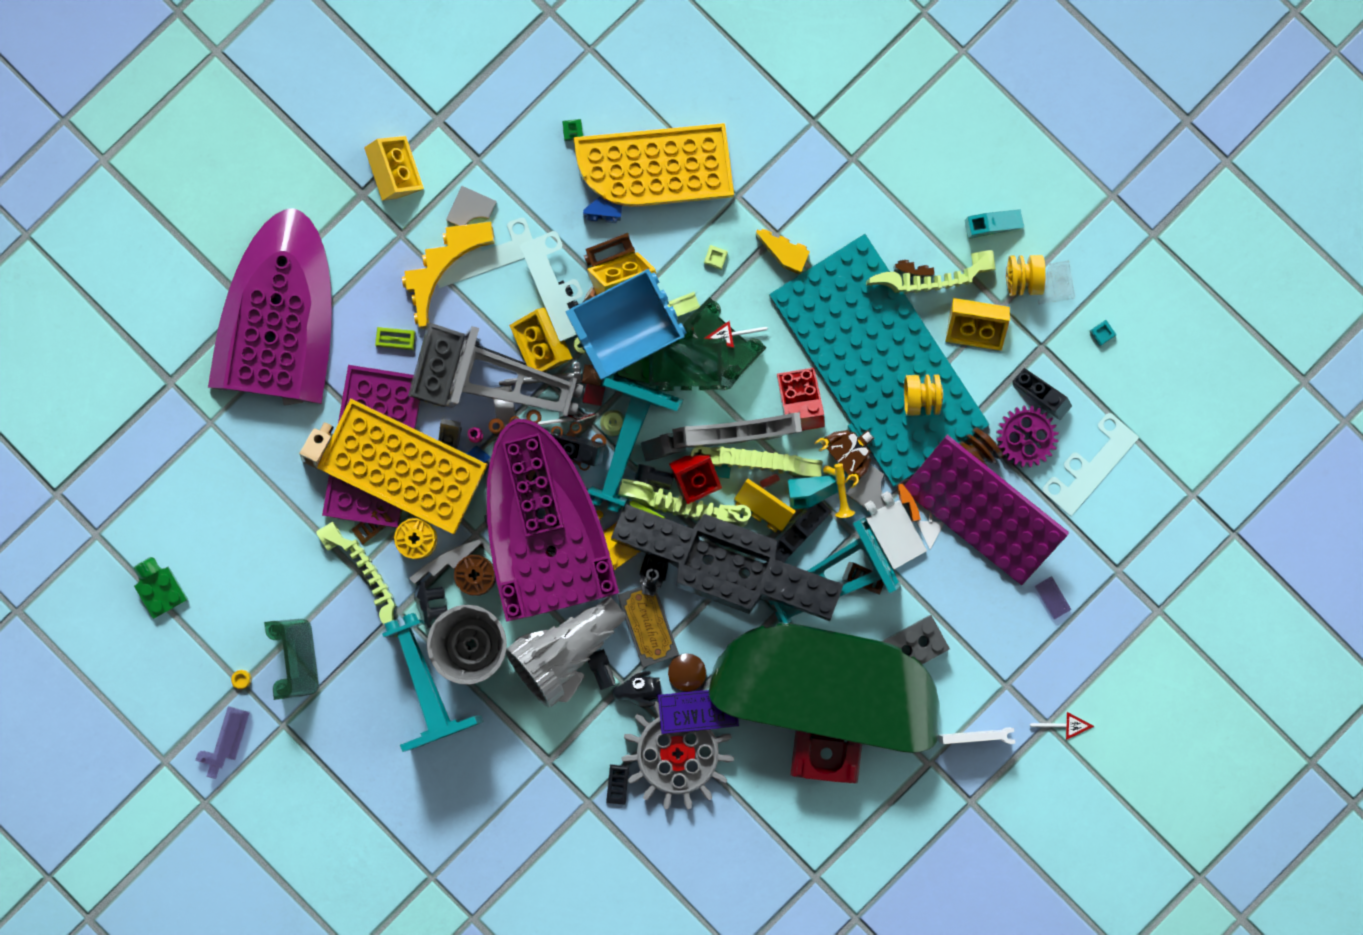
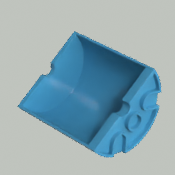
[565,269,686,380]

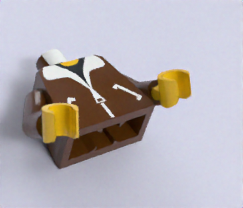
[815,430,875,488]

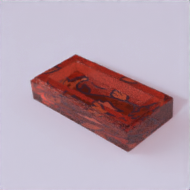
[759,473,780,489]

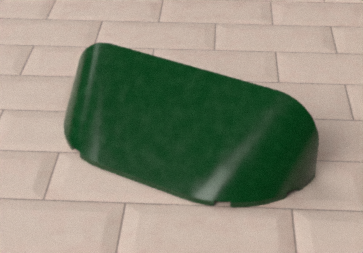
[708,623,940,753]

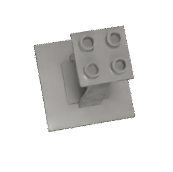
[446,326,583,418]

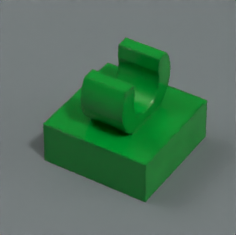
[562,119,583,141]

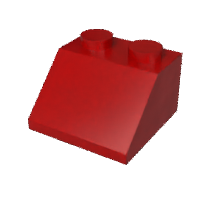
[669,456,722,504]

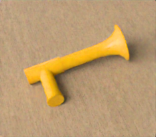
[823,464,855,518]

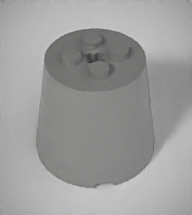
[427,605,507,684]

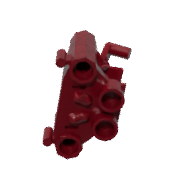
[790,730,862,784]

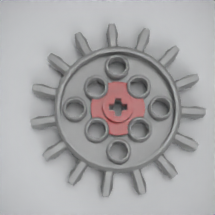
[622,701,734,809]

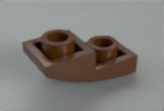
[893,260,935,278]

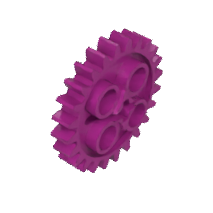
[996,405,1059,468]

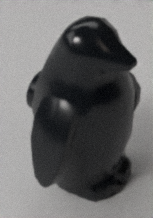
[612,671,662,707]

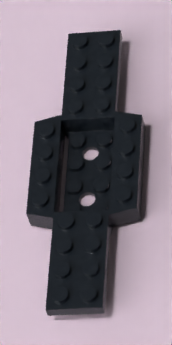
[611,504,844,622]

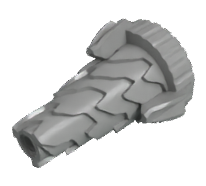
[506,596,627,707]

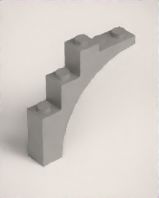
[672,413,802,448]

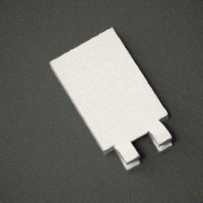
[864,491,927,569]
[938,727,1015,744]

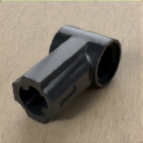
[634,464,674,490]
[588,649,616,690]

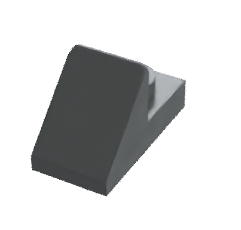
[438,418,462,449]

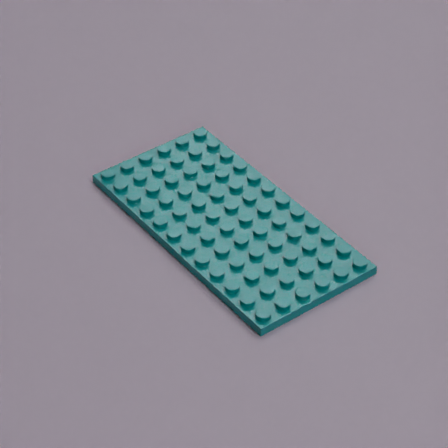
[769,234,990,486]

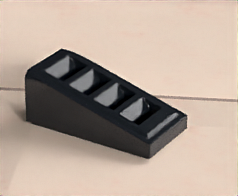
[606,764,629,805]

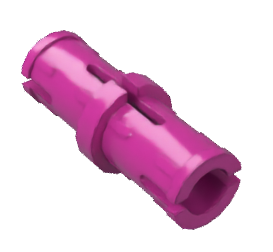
[468,427,483,443]

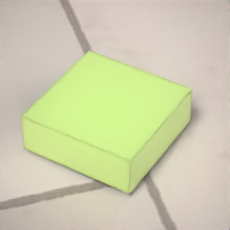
[704,245,728,270]

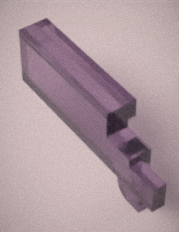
[195,706,250,779]

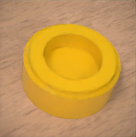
[231,670,252,689]

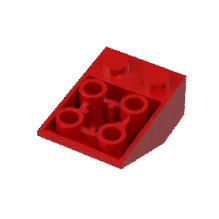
[777,368,825,431]

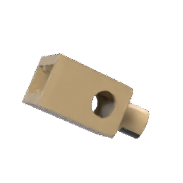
[299,422,334,470]

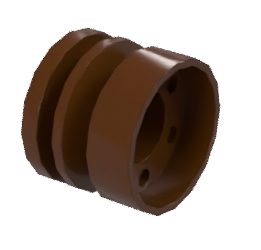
[959,427,1003,467]
[454,555,496,596]

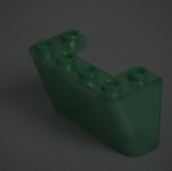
[649,338,732,391]

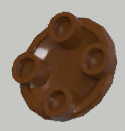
[668,653,706,692]

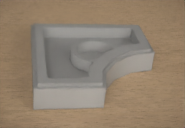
[446,186,497,226]
[846,464,886,510]

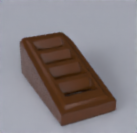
[351,506,392,544]
[842,562,884,595]

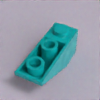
[965,209,1024,239]
[788,474,845,509]

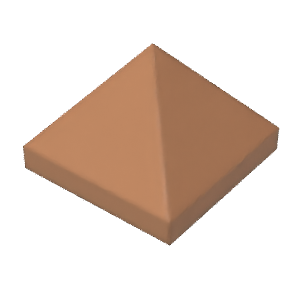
[582,364,602,386]

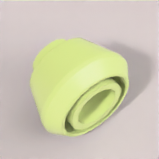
[600,410,625,436]

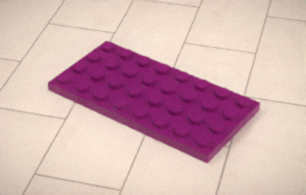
[322,365,420,528]
[904,435,1069,586]

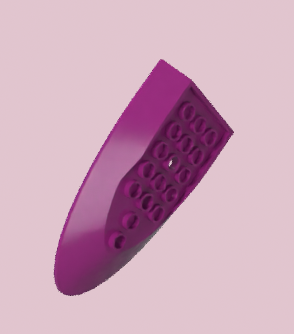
[208,208,332,404]
[487,419,619,622]

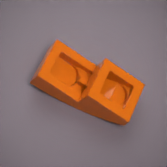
[897,484,921,522]

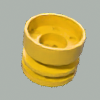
[1006,255,1046,296]
[904,374,943,416]
[394,518,438,560]

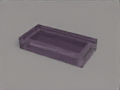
[1035,576,1072,619]

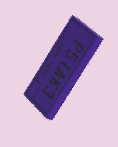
[658,690,739,734]

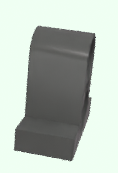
[641,433,687,461]

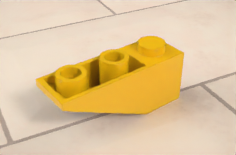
[755,229,810,275]

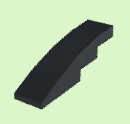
[775,501,832,562]

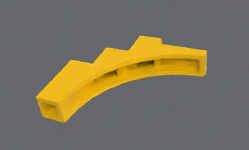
[402,222,495,329]

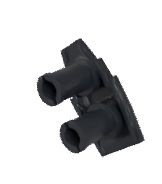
[639,554,668,597]
[414,582,448,629]

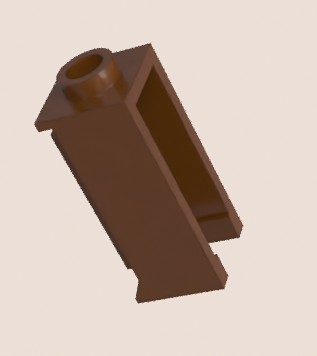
[584,233,635,267]

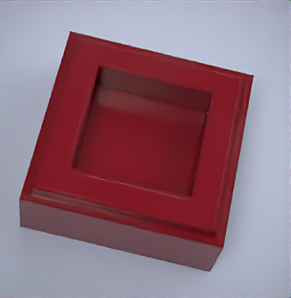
[583,384,605,407]

